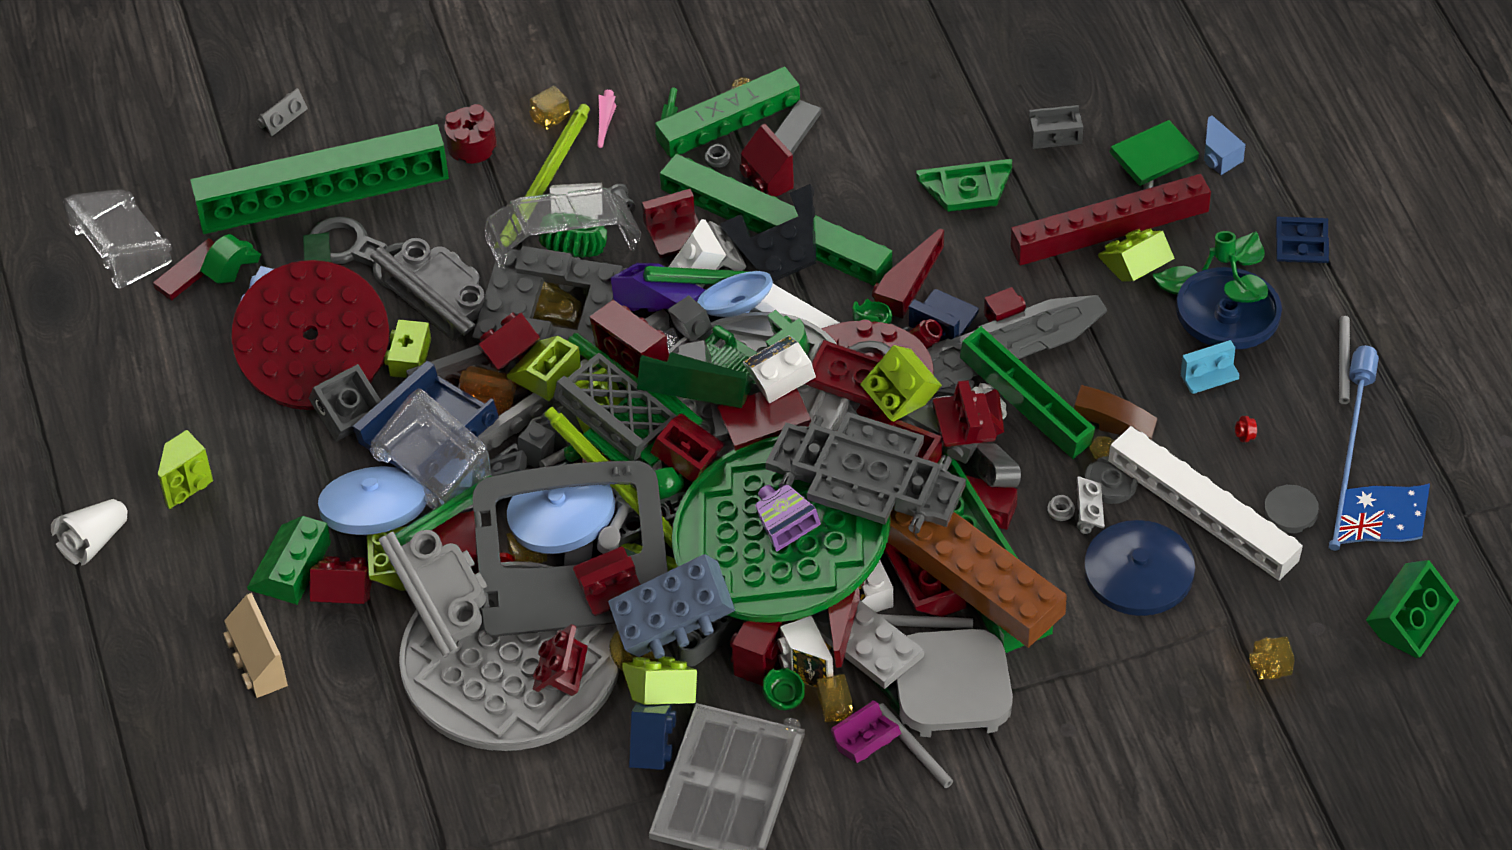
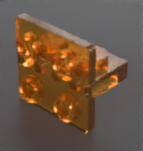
[460,366,518,416]

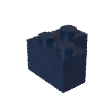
[629,702,676,770]

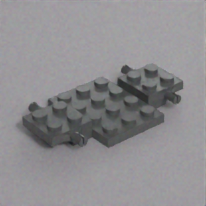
[766,412,966,533]

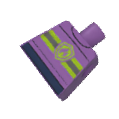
[755,485,821,552]

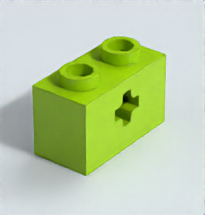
[385,320,431,378]

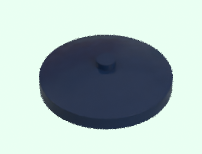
[1176,267,1282,349]
[1084,520,1195,616]

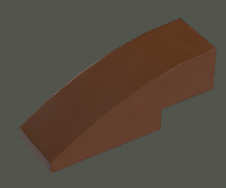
[1074,385,1157,440]

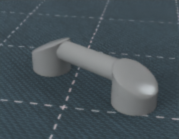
[597,497,635,554]

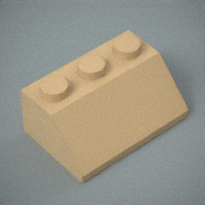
[223,593,288,698]

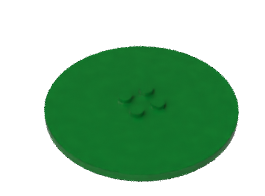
[672,436,891,623]

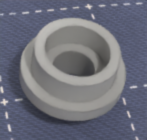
[1047,495,1075,521]

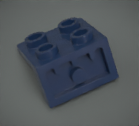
[909,289,979,341]

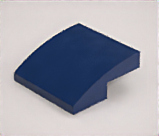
[1276,217,1329,263]

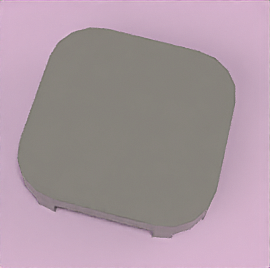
[896,629,1013,737]

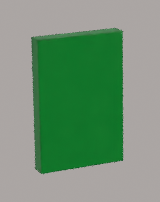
[1109,120,1200,186]

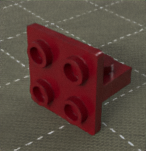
[932,380,997,447]
[573,546,641,616]
[533,624,588,696]

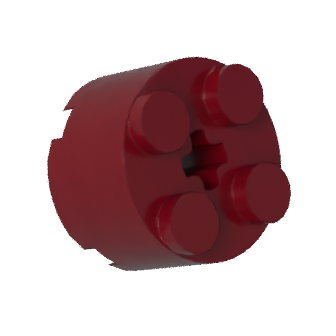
[445,104,497,164]

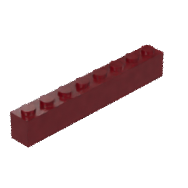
[1010,174,1211,266]

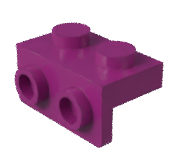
[831,701,901,763]

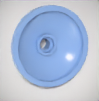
[697,271,773,317]

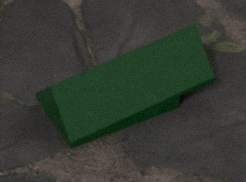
[637,352,754,408]

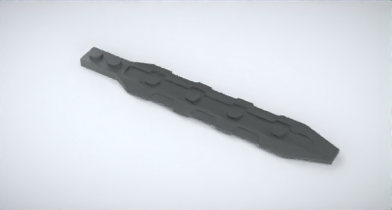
[927,295,1107,391]

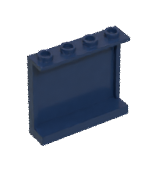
[353,361,499,484]

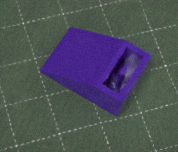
[611,263,706,312]

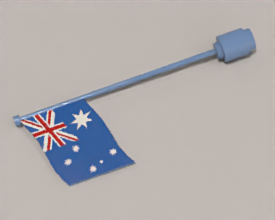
[1329,346,1430,551]

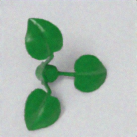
[1153,231,1268,303]

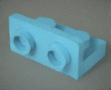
[1181,340,1239,394]

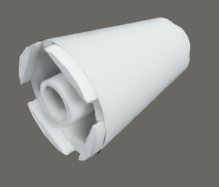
[51,499,127,565]

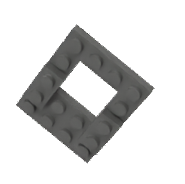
[472,246,623,360]

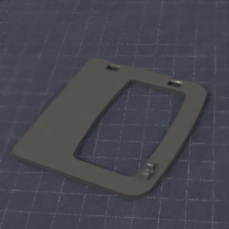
[473,461,668,637]

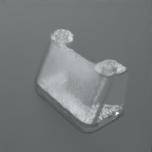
[63,189,172,289]
[370,388,491,509]

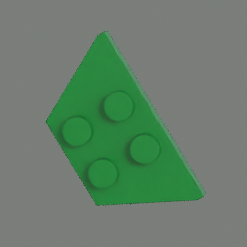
[916,159,1012,212]

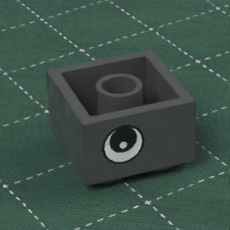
[308,364,381,442]

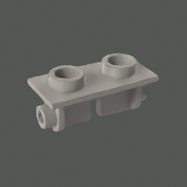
[257,88,308,136]
[1075,477,1104,534]

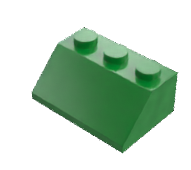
[247,516,331,605]
[1366,560,1459,658]

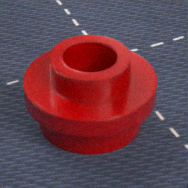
[1235,416,1257,442]

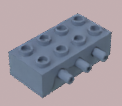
[608,554,735,659]

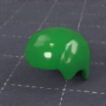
[852,299,892,324]
[655,467,684,500]
[762,667,805,710]

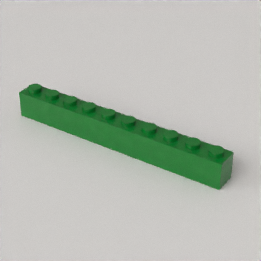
[660,154,892,286]

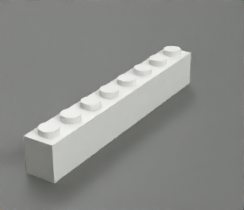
[1108,426,1303,581]

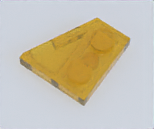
[533,282,582,328]

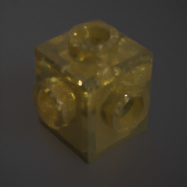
[1249,636,1295,680]

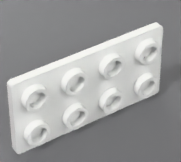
[749,284,840,328]

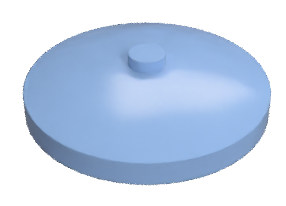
[318,466,427,535]
[507,485,615,554]

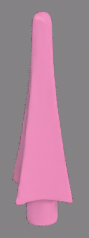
[597,90,617,148]

